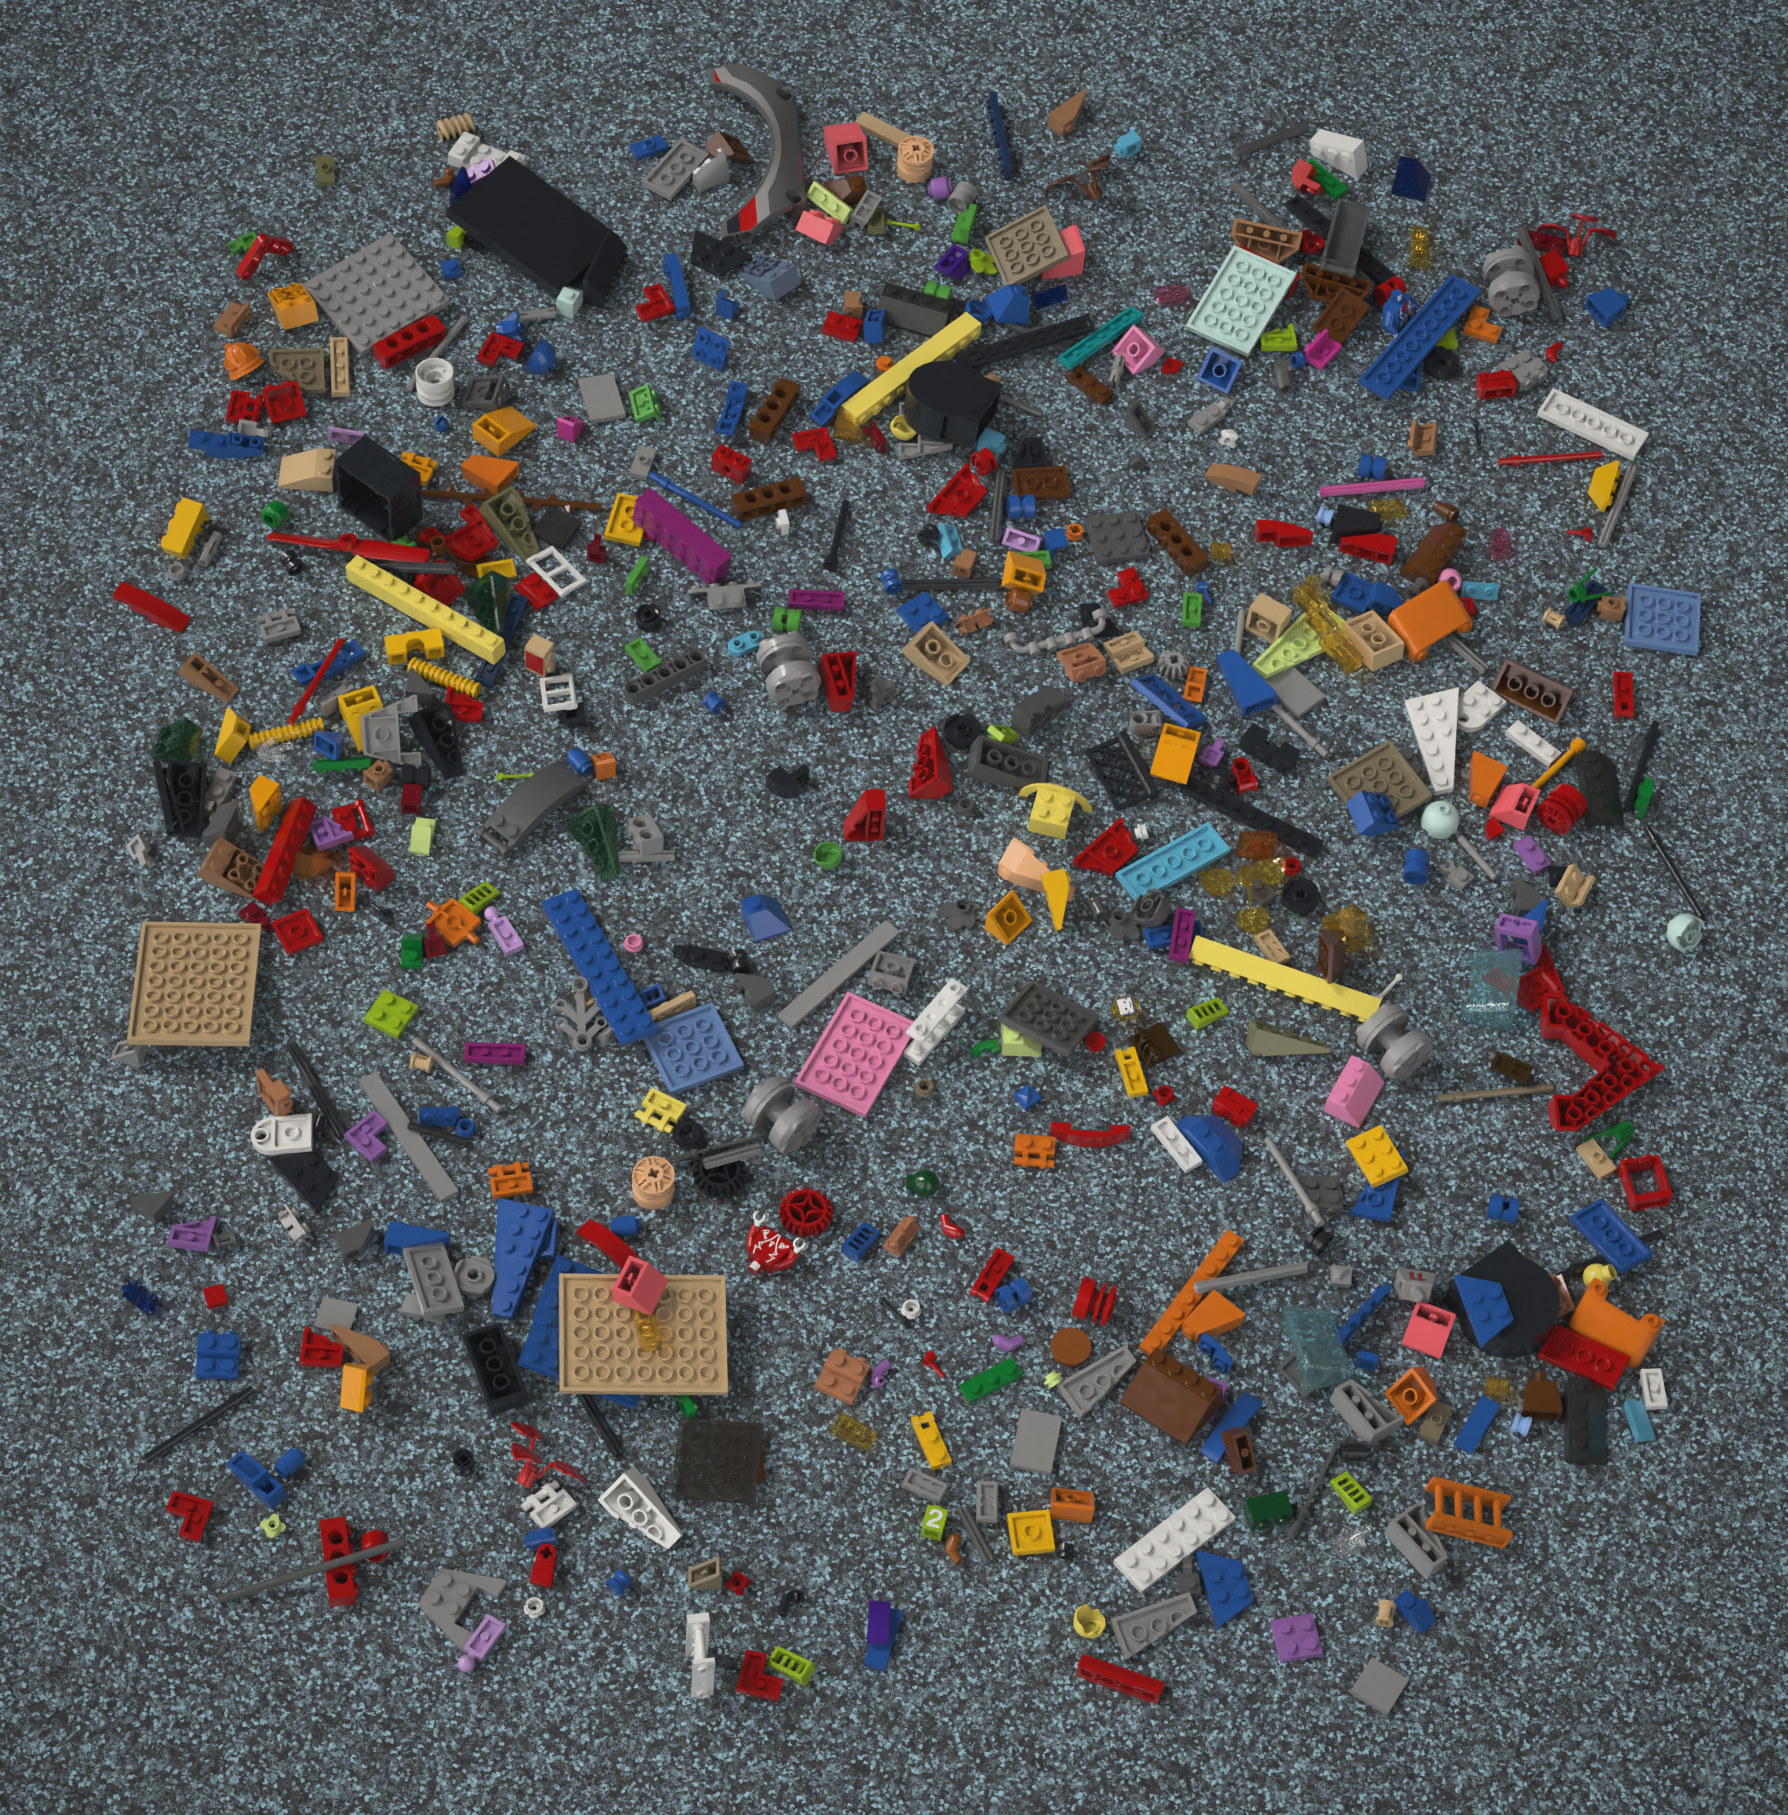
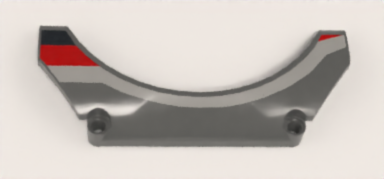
[708,63,808,246]

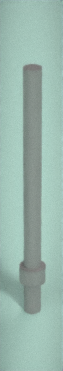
[406,316,468,391]
[1270,704,1329,758]
[412,1036,503,1113]
[1264,1137,1325,1227]

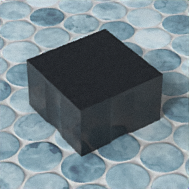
[335,435,423,542]

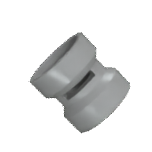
[1321,564,1345,587]

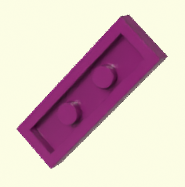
[788,589,845,611]
[1168,908,1195,963]
[464,1042,525,1065]

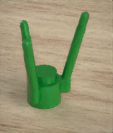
[1568,567,1612,602]
[1582,1121,1634,1159]

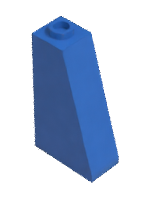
[1217,649,1278,717]

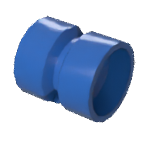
[1357,453,1387,481]
[1007,494,1035,519]
[1403,849,1430,885]
[1486,1193,1520,1224]
[994,1277,1033,1313]

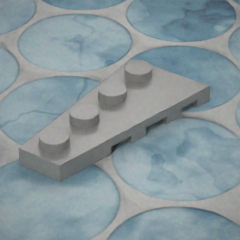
[1056,1345,1137,1419]
[1110,1592,1197,1661]

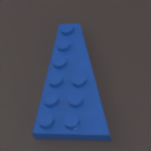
[492,1198,555,1321]

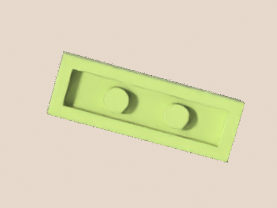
[806,181,854,224]

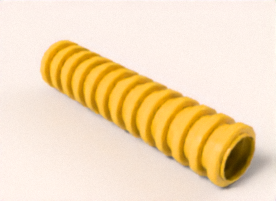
[408,657,481,699]
[248,717,325,750]

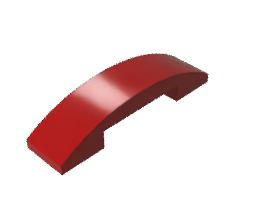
[1049,1122,1131,1147]
[576,1219,641,1272]

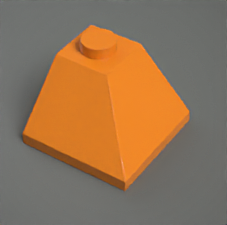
[1384,1367,1438,1426]

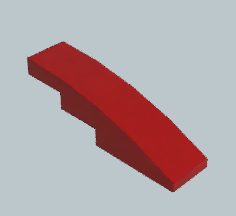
[113,581,191,633]

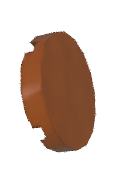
[1050,1328,1092,1367]

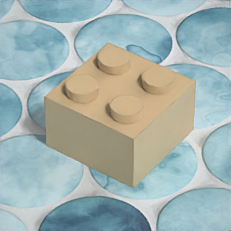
[1245,593,1292,644]

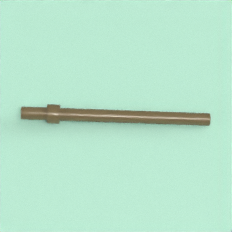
[1437,1084,1553,1103]

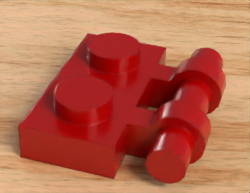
[225,390,263,424]

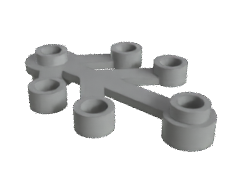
[554,976,607,1052]

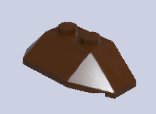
[1300,262,1373,304]

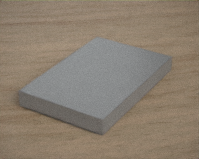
[578,373,626,424]
[1263,667,1325,718]
[1010,1408,1062,1476]

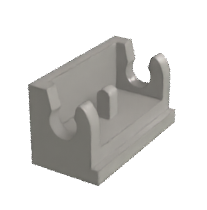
[849,190,882,230]
[314,679,355,718]

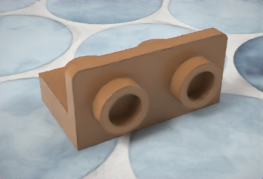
[213,302,252,338]

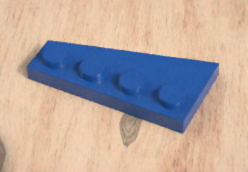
[1350,1149,1405,1223]
[1333,1282,1393,1349]

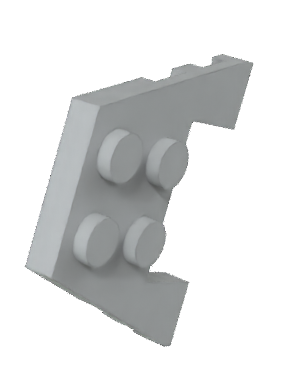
[898,402,953,460]
[361,695,422,769]
[418,1568,507,1653]

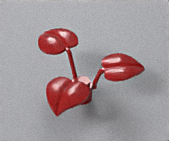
[1537,213,1617,257]
[511,1421,585,1488]

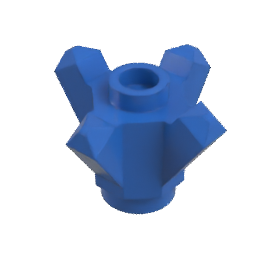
[496,311,525,343]

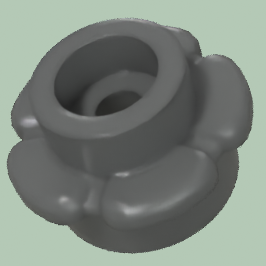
[1128,454,1146,471]

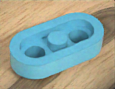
[728,631,763,657]

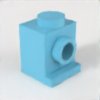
[1114,129,1142,159]

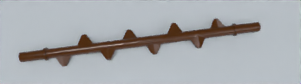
[421,484,602,514]

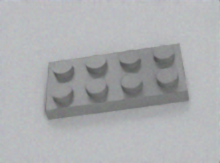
[642,139,709,201]
[403,1243,464,1317]

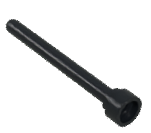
[823,500,849,571]

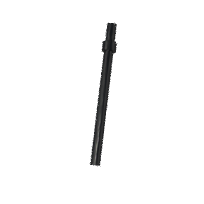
[1623,721,1659,813]
[1643,824,1705,919]
[1556,1229,1662,1279]
[143,1385,255,1462]

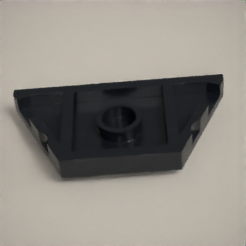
[690,230,753,277]
[269,1149,338,1215]

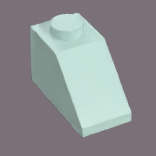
[556,286,583,319]

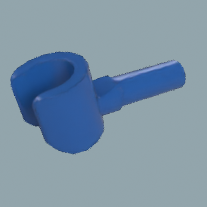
[1196,581,1213,605]

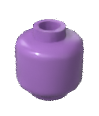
[927,176,954,201]

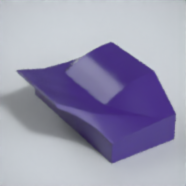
[934,244,971,281]

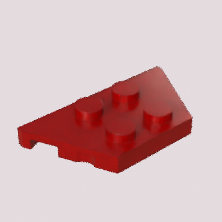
[927,463,987,518]
[1072,817,1138,877]

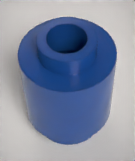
[566,748,594,776]
[611,1215,641,1237]
[274,1448,305,1479]
[524,1527,556,1552]

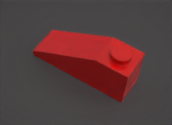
[1338,533,1398,566]

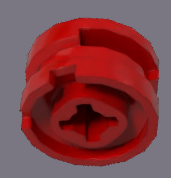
[971,448,997,476]

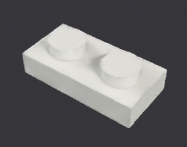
[1639,1368,1668,1410]

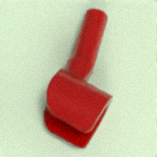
[1567,527,1594,542]
[923,1351,946,1379]

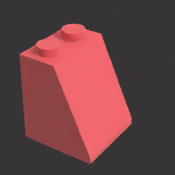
[823,122,868,174]
[1040,225,1085,280]

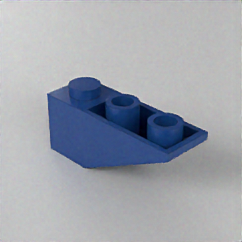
[384,1221,451,1256]

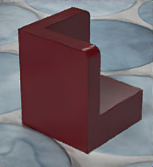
[401,784,423,815]

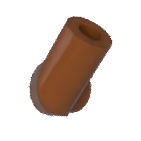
[433,168,455,188]
[945,1533,964,1565]

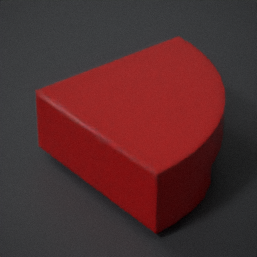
[1161,357,1184,374]
[1485,816,1505,841]

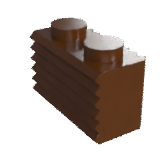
[1221,1426,1258,1475]

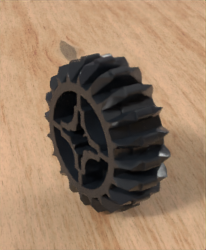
[692,1146,747,1200]

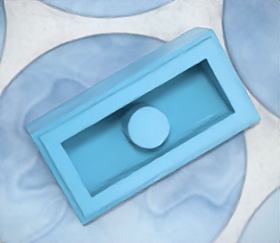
[937,523,963,559]
[1623,1400,1656,1443]

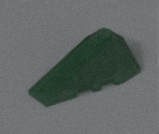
[466,570,510,636]
[568,803,620,882]

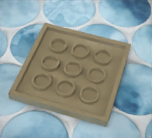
[984,205,1070,286]
[1327,740,1432,819]

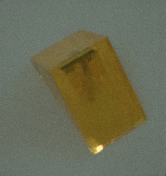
[833,406,862,443]

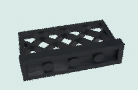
[1085,730,1158,812]

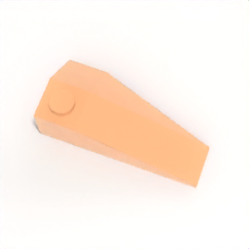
[998,837,1075,901]

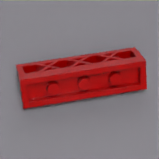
[1076,1654,1165,1704]

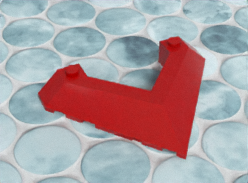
[1539,993,1665,1132]

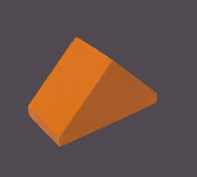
[590,752,616,780]
[335,872,357,911]

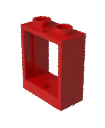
[1617,1154,1673,1212]

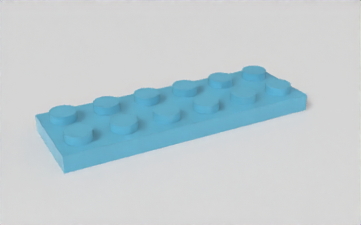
[1115,822,1231,901]

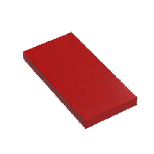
[1538,1324,1631,1391]

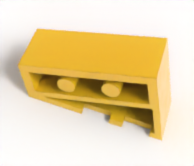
[161,497,210,560]

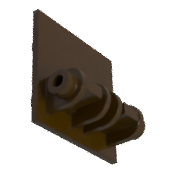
[1127,1022,1182,1069]

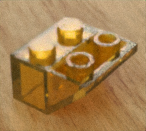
[1322,904,1369,953]

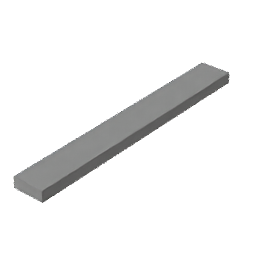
[778,920,900,1029]
[358,1071,459,1203]

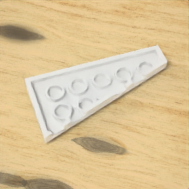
[1405,687,1459,796]

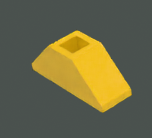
[1588,461,1621,512]
[214,707,251,764]

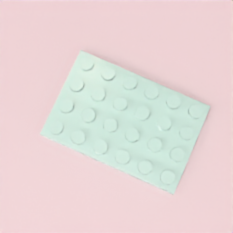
[1185,245,1297,357]

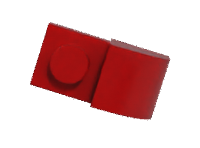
[1291,158,1324,196]

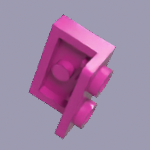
[1304,329,1342,371]

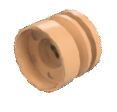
[897,136,934,183]
[632,1156,675,1210]

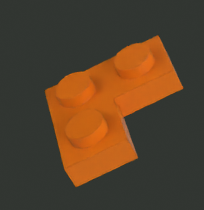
[1463,305,1502,344]

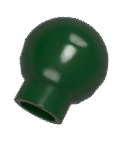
[906,1169,939,1197]

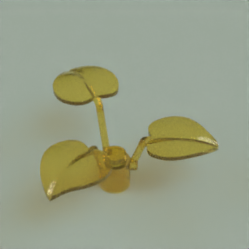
[1198,857,1286,935]

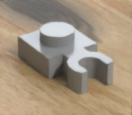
[1439,859,1474,892]

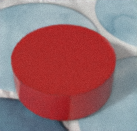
[1085,1032,1106,1052]

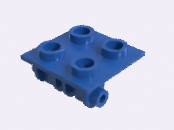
[691,326,730,371]

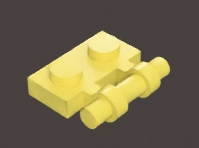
[635,1088,687,1134]

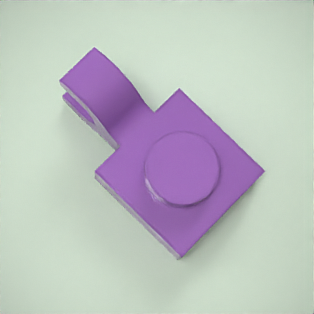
[1198,737,1225,768]

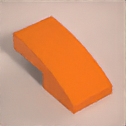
[1183,666,1208,703]

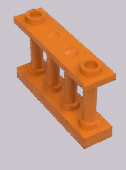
[1425,1476,1513,1549]

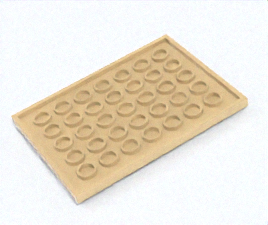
[127,922,262,1046]
[559,1273,728,1395]

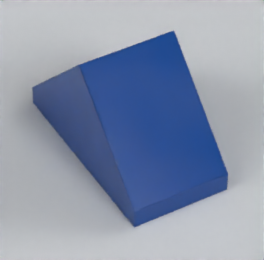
[313,730,345,761]

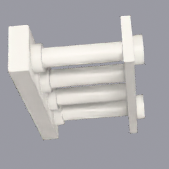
[903,978,968,1066]
[686,1612,715,1699]

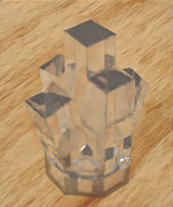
[255,737,295,765]
[1331,1524,1371,1559]

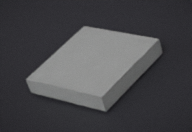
[1350,1657,1409,1716]

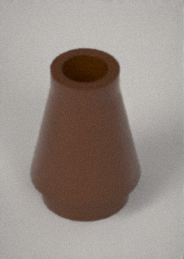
[1432,500,1460,523]

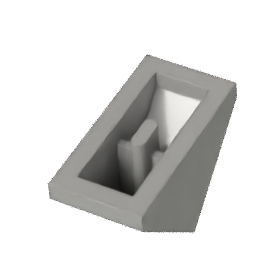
[111,1040,147,1068]

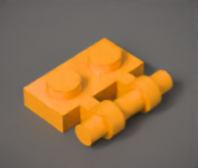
[401,451,438,487]

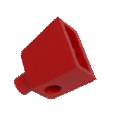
[1534,249,1570,290]

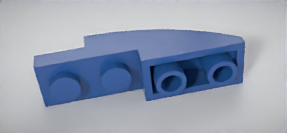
[809,370,870,428]
[188,429,265,458]

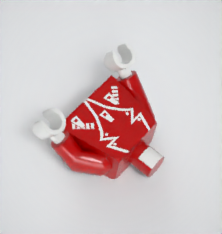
[746,1211,808,1275]

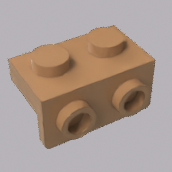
[1408,419,1438,457]

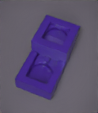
[866,1600,891,1645]

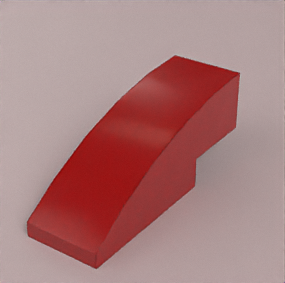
[1254,520,1313,547]

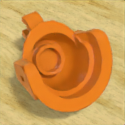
[223,342,265,381]

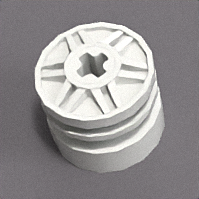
[415,358,455,406]

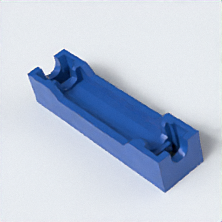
[663,253,690,319]

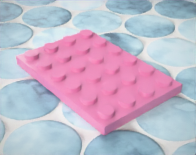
[794,992,914,1118]

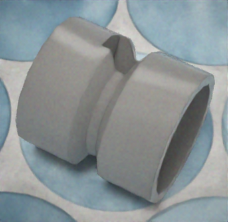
[947,181,977,214]

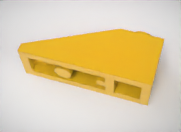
[1040,868,1071,931]

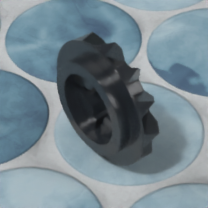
[672,1120,704,1150]

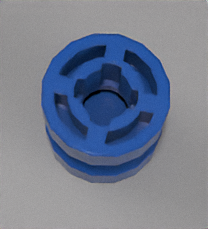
[880,568,903,594]

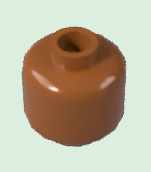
[1005,588,1033,613]

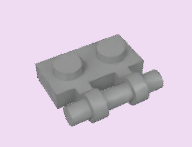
[256,608,301,644]

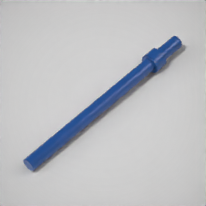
[648,471,743,529]

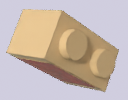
[525,634,555,678]

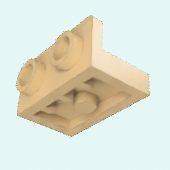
[1554,864,1596,908]

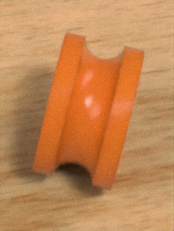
[1066,523,1083,541]

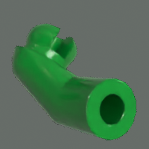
[970,1039,1001,1058]

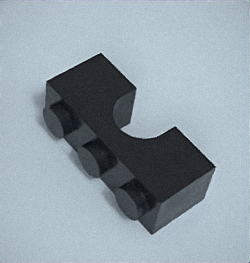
[1239,723,1301,776]

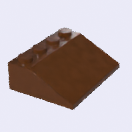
[1120,1348,1224,1446]

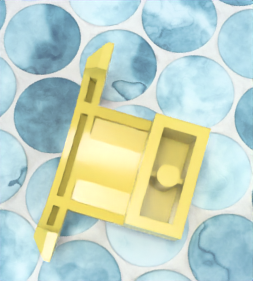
[1019,783,1092,840]

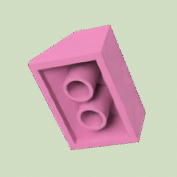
[1324,1055,1384,1128]

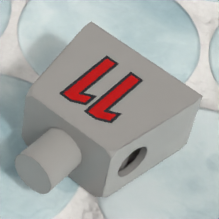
[1394,1267,1436,1303]

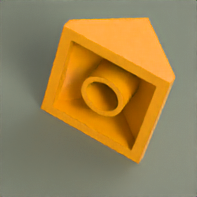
[985,890,1032,945]

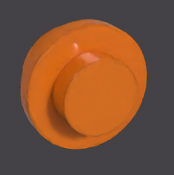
[876,356,894,373]

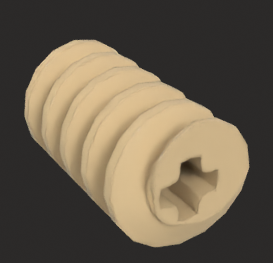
[437,113,475,141]

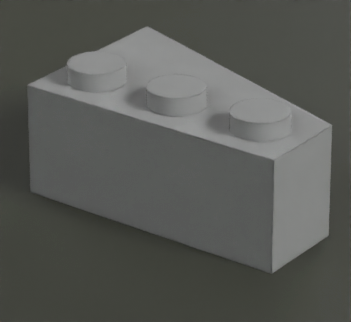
[1329,1379,1405,1446]

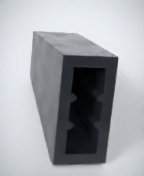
[1329,504,1383,543]

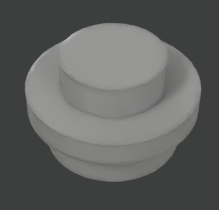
[167,564,187,581]

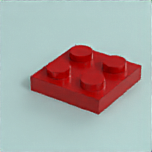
[271,908,324,956]

